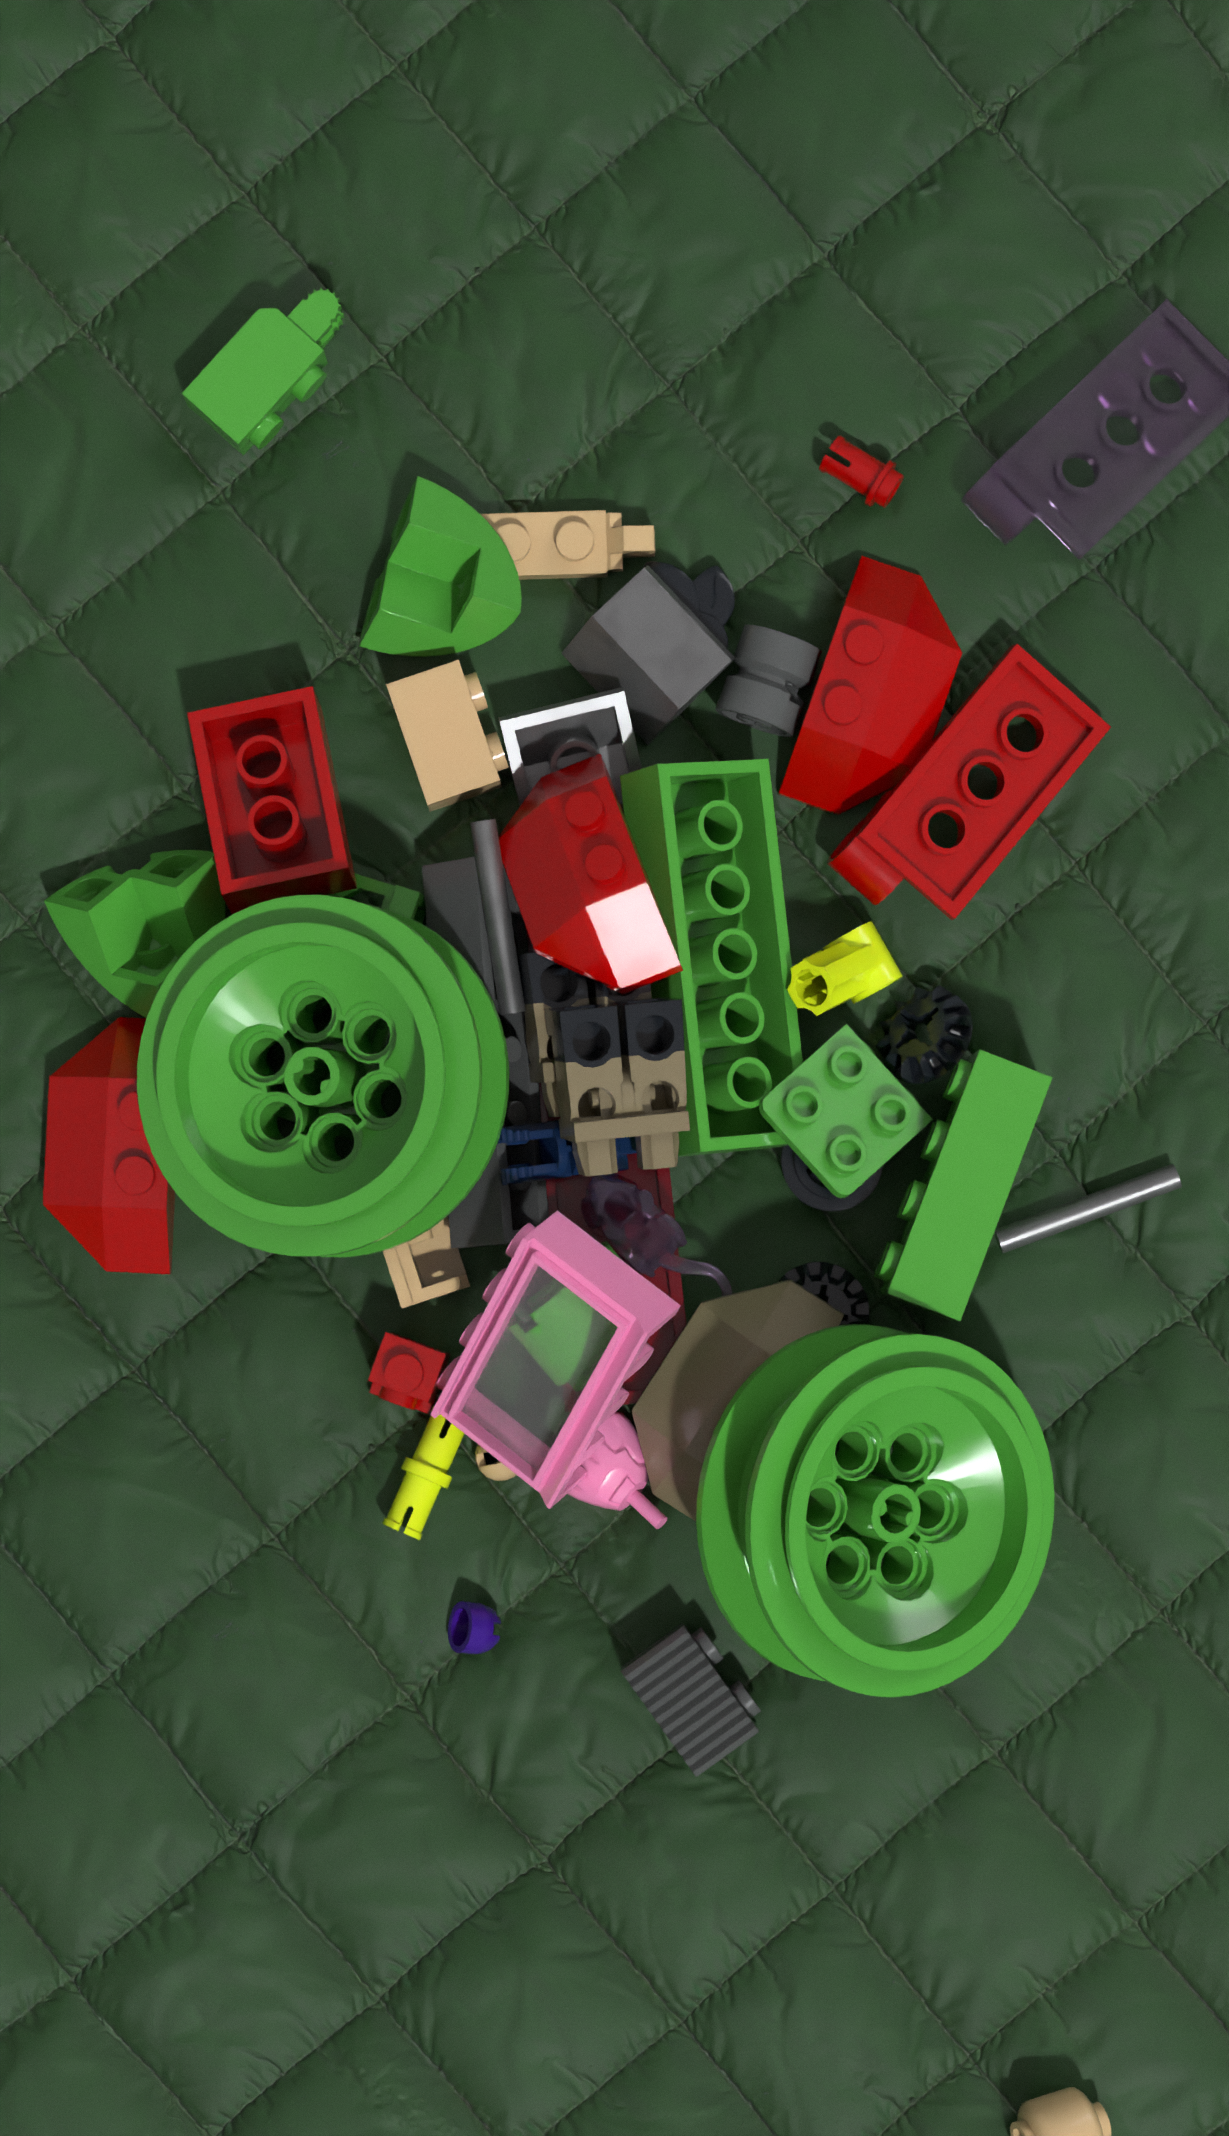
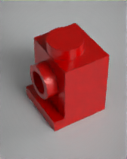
[368,1332,451,1414]

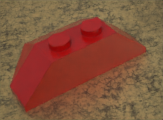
[778,556,962,815]
[498,753,683,995]
[43,1017,175,1274]

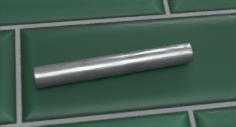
[470,819,526,1015]
[994,1164,1182,1254]

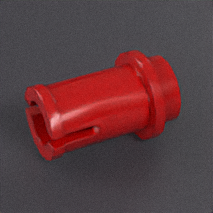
[819,435,904,508]

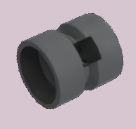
[715,624,822,737]

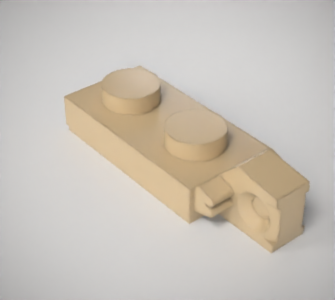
[480,510,656,580]

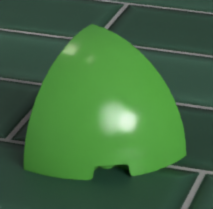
[359,476,522,657]
[44,850,225,1018]

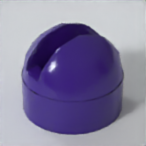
[448,1601,501,1654]

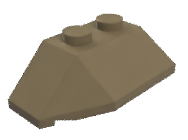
[632,1279,845,1521]

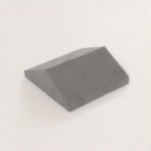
[561,566,735,745]
[499,687,642,813]

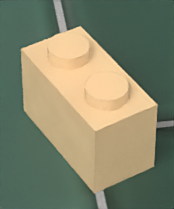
[386,660,509,812]

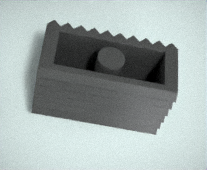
[621,1623,761,1777]

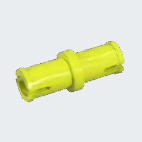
[382,1406,464,1540]

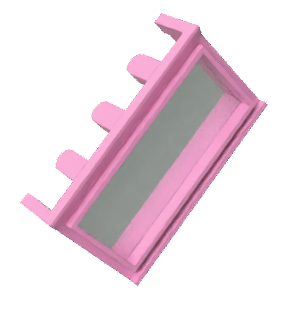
[430,1210,681,1509]

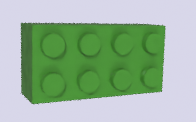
[874,1049,1053,1321]

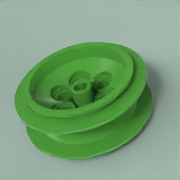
[137,895,509,1257]
[696,1324,1055,1697]

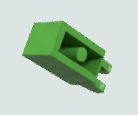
[182,288,344,456]

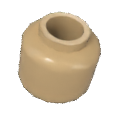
[1010,2087,1111,2136]

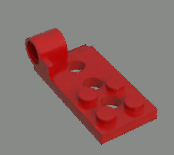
[827,643,1111,920]

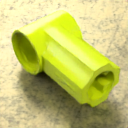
[787,921,903,1016]

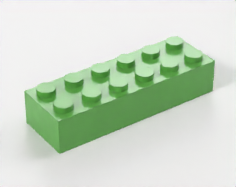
[620,759,803,1157]

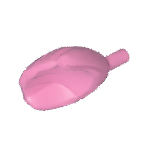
[568,1411,668,1529]

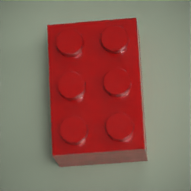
[187,686,357,914]

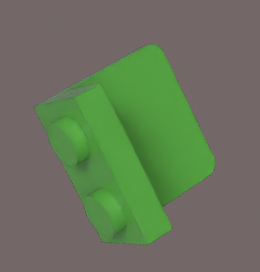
[759,1024,933,1198]

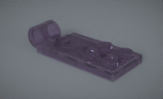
[961,299,1229,560]

